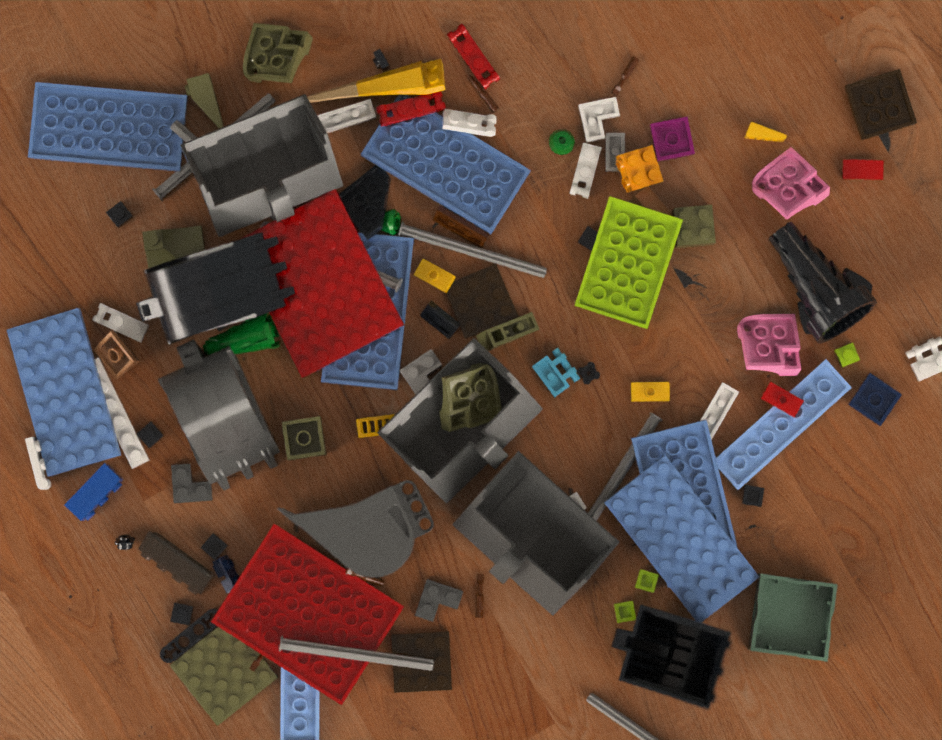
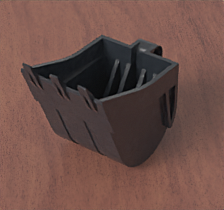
[136,232,295,345]
[611,604,732,710]

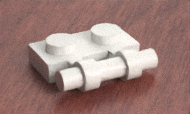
[905,336,942,382]

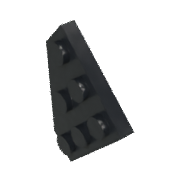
[339,165,391,240]

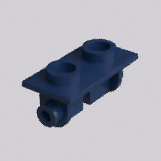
[212,555,240,594]

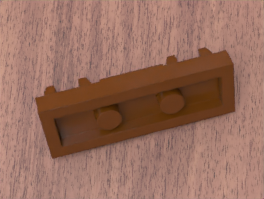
[433,206,489,248]

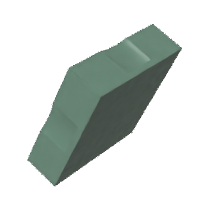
[748,573,838,662]

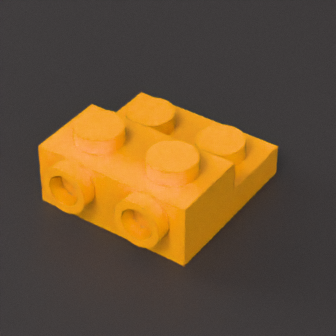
[616,145,663,193]

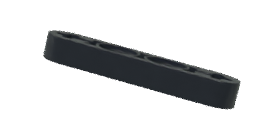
[160,608,219,663]

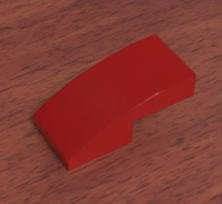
[842,160,884,180]

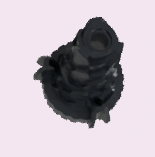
[769,221,877,343]

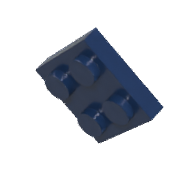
[848,373,902,426]

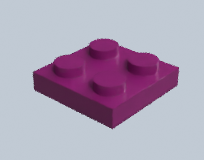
[650,116,695,162]

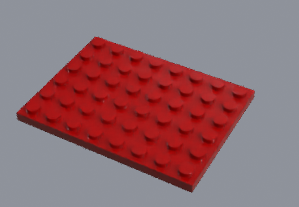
[240,189,405,378]
[211,524,404,705]

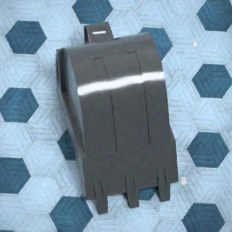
[158,339,280,490]
[277,480,434,577]

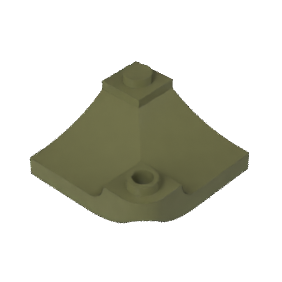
[243,23,313,83]
[142,226,205,268]
[439,363,501,432]

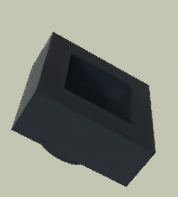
[372,49,390,72]
[106,201,134,228]
[137,421,164,448]
[742,485,764,507]
[201,533,228,560]
[170,603,194,625]

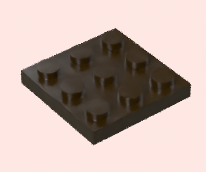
[844,69,917,141]
[446,264,518,339]
[391,631,452,693]

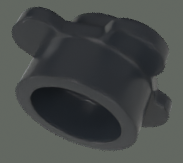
[578,362,600,385]
[114,535,135,550]

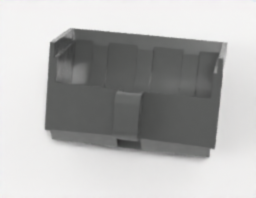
[180,94,343,237]
[377,338,543,504]
[452,451,619,616]

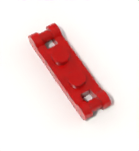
[446,24,500,90]
[375,91,446,127]

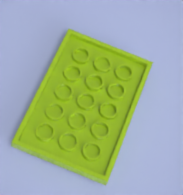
[574,196,683,329]

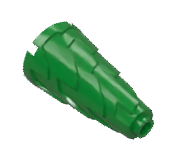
[203,312,280,356]

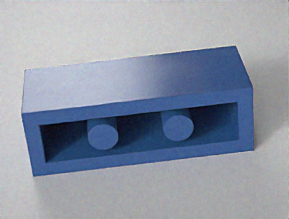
[64,463,124,521]

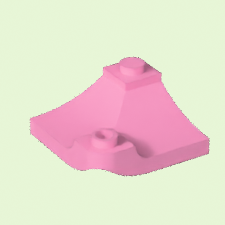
[752,147,830,220]
[737,314,801,376]

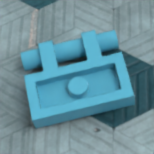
[532,348,580,398]

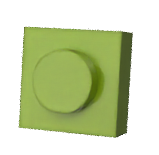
[834,343,860,368]
[635,569,659,593]
[614,600,636,623]

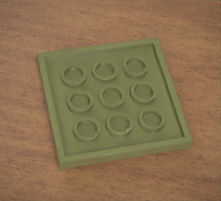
[170,627,278,726]

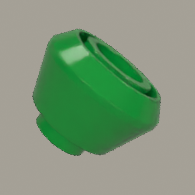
[549,129,575,155]
[381,209,401,235]

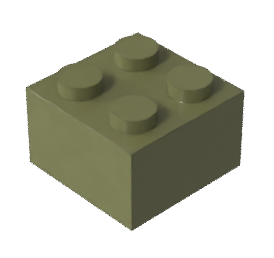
[672,205,716,248]
[282,416,327,461]

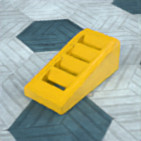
[744,122,787,142]
[356,414,395,438]

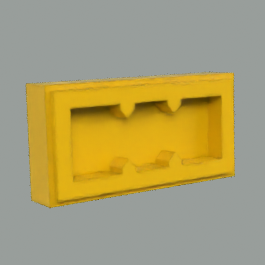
[413,259,456,293]
[631,382,670,402]

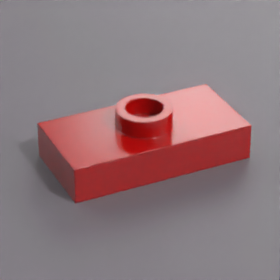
[760,382,804,418]

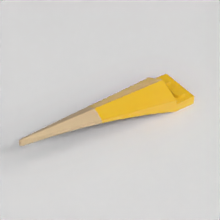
[307,59,446,103]

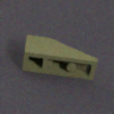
[185,73,224,129]
[476,312,539,351]

